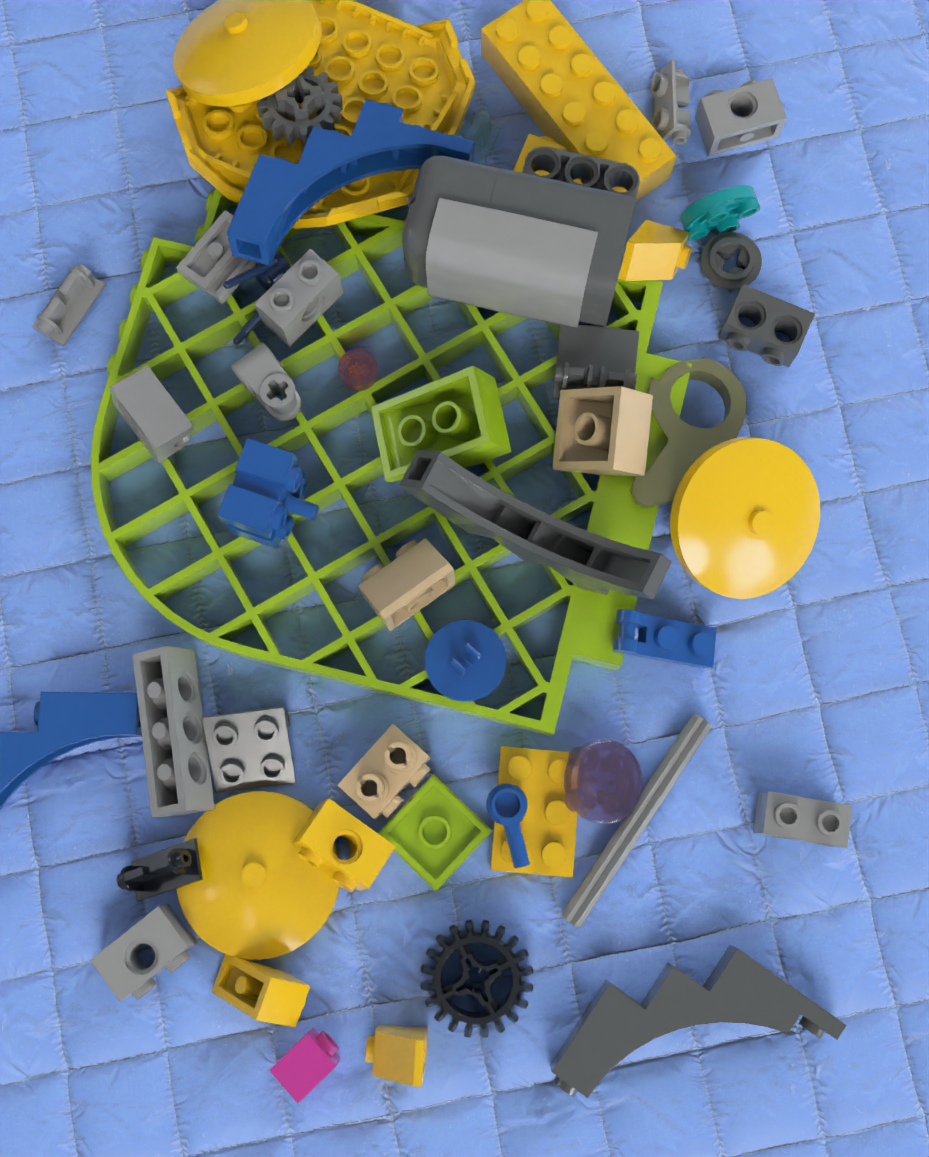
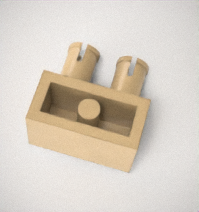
[337,724,431,819]

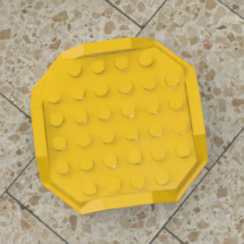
[165,0,475,229]

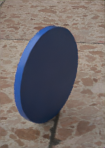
[425,620,506,702]

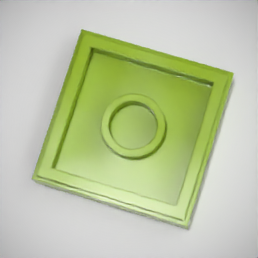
[378,774,492,891]

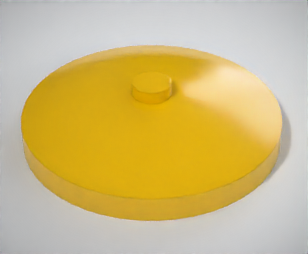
[173,0,322,107]
[670,437,820,599]
[176,791,340,960]

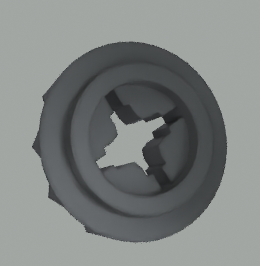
[700,232,762,292]

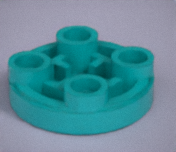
[680,185,760,241]

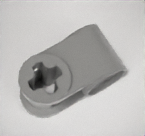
[231,342,302,421]

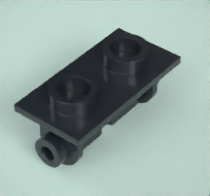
[117,838,203,902]

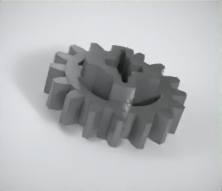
[257,66,343,147]

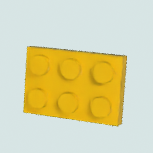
[490,746,582,878]

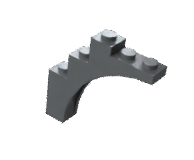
[399,449,672,600]

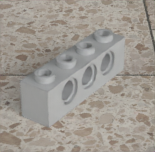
[132,645,215,818]

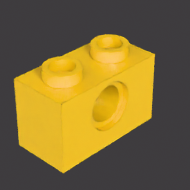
[292,798,396,892]

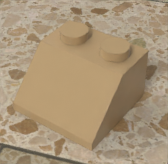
[552,386,653,476]
[358,538,456,632]

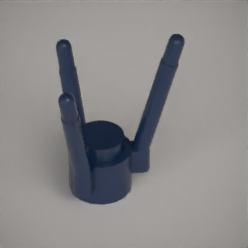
[223,250,291,345]

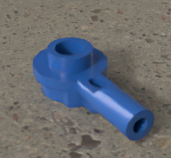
[486,783,530,868]

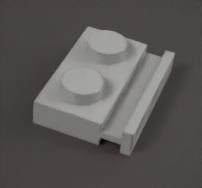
[176,210,258,304]

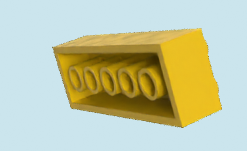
[481,0,676,202]

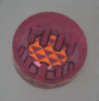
[338,349,379,391]

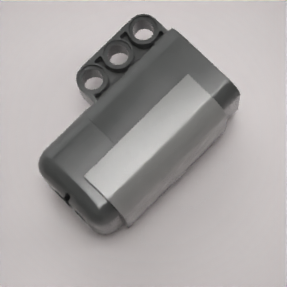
[402,147,640,328]

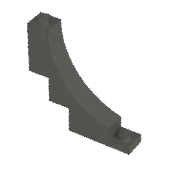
[550,945,847,1098]

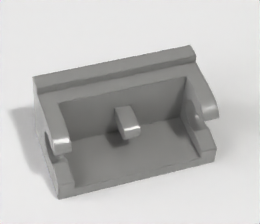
[110,365,194,465]

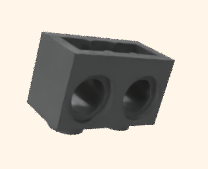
[718,284,815,367]

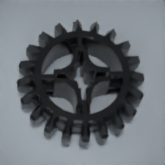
[420,919,533,1038]

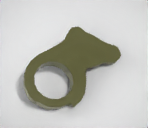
[630,357,747,509]

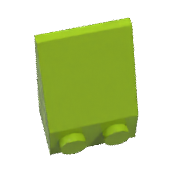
[371,365,512,482]

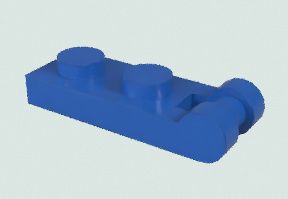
[613,609,717,669]

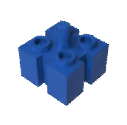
[217,438,319,549]

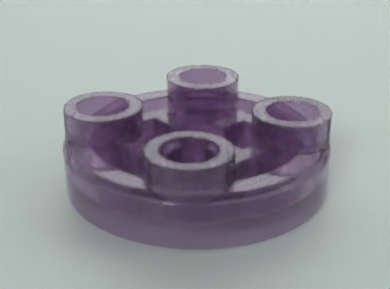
[564,740,643,824]

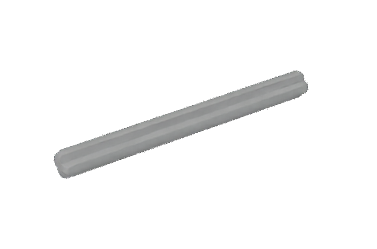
[562,715,711,928]

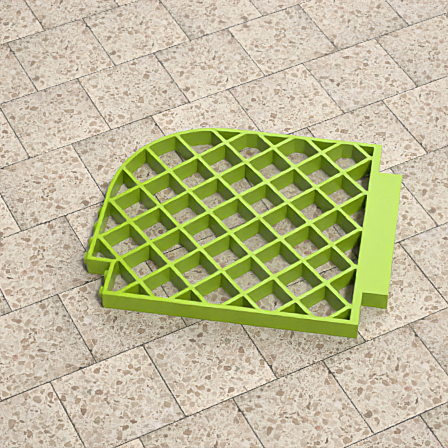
[91,188,692,736]

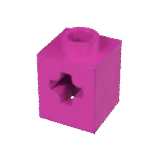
[269,1028,341,1103]

